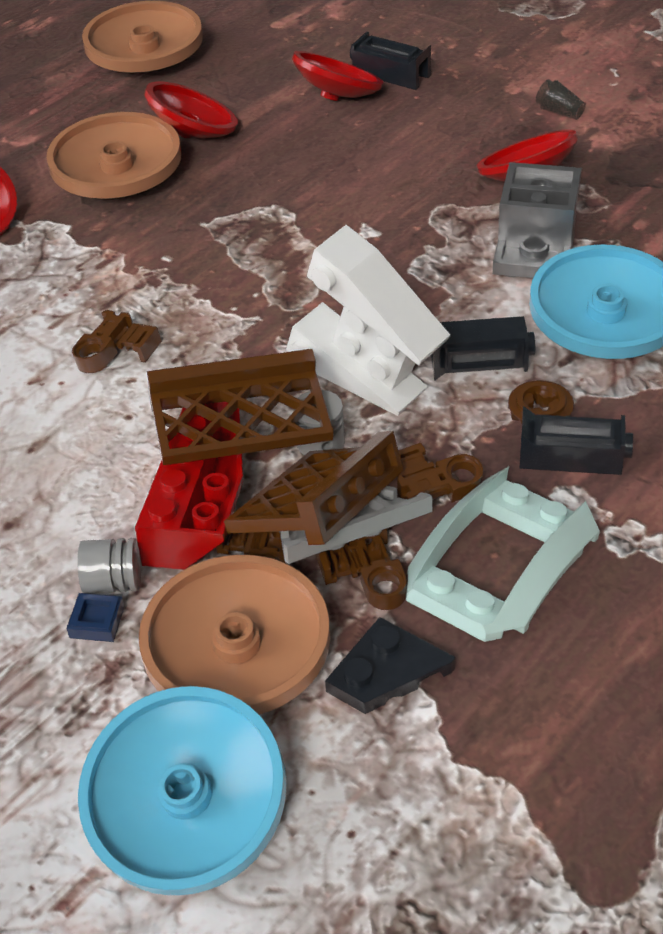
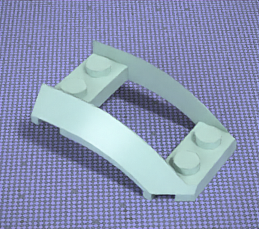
[406,466,600,642]

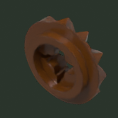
[508,380,574,424]

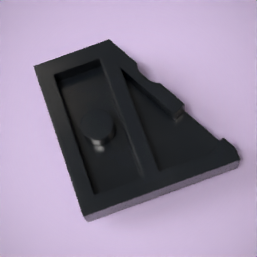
[325,617,456,714]

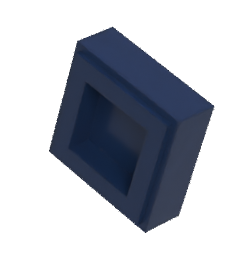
[66,593,125,642]

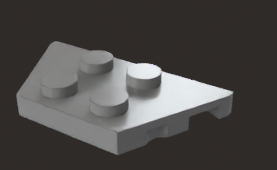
[279,486,432,564]

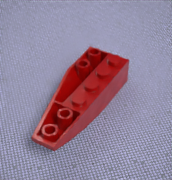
[135,402,243,570]

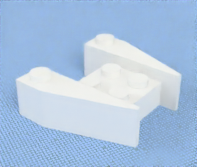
[286,225,450,416]

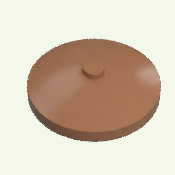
[82,1,203,72]
[47,112,181,199]
[139,555,330,715]

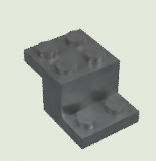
[492,162,582,278]

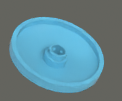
[529,244,663,359]
[78,686,287,895]

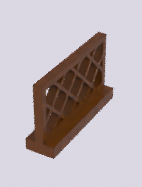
[147,349,334,465]
[224,431,403,545]

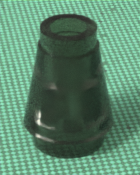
[536,79,586,120]

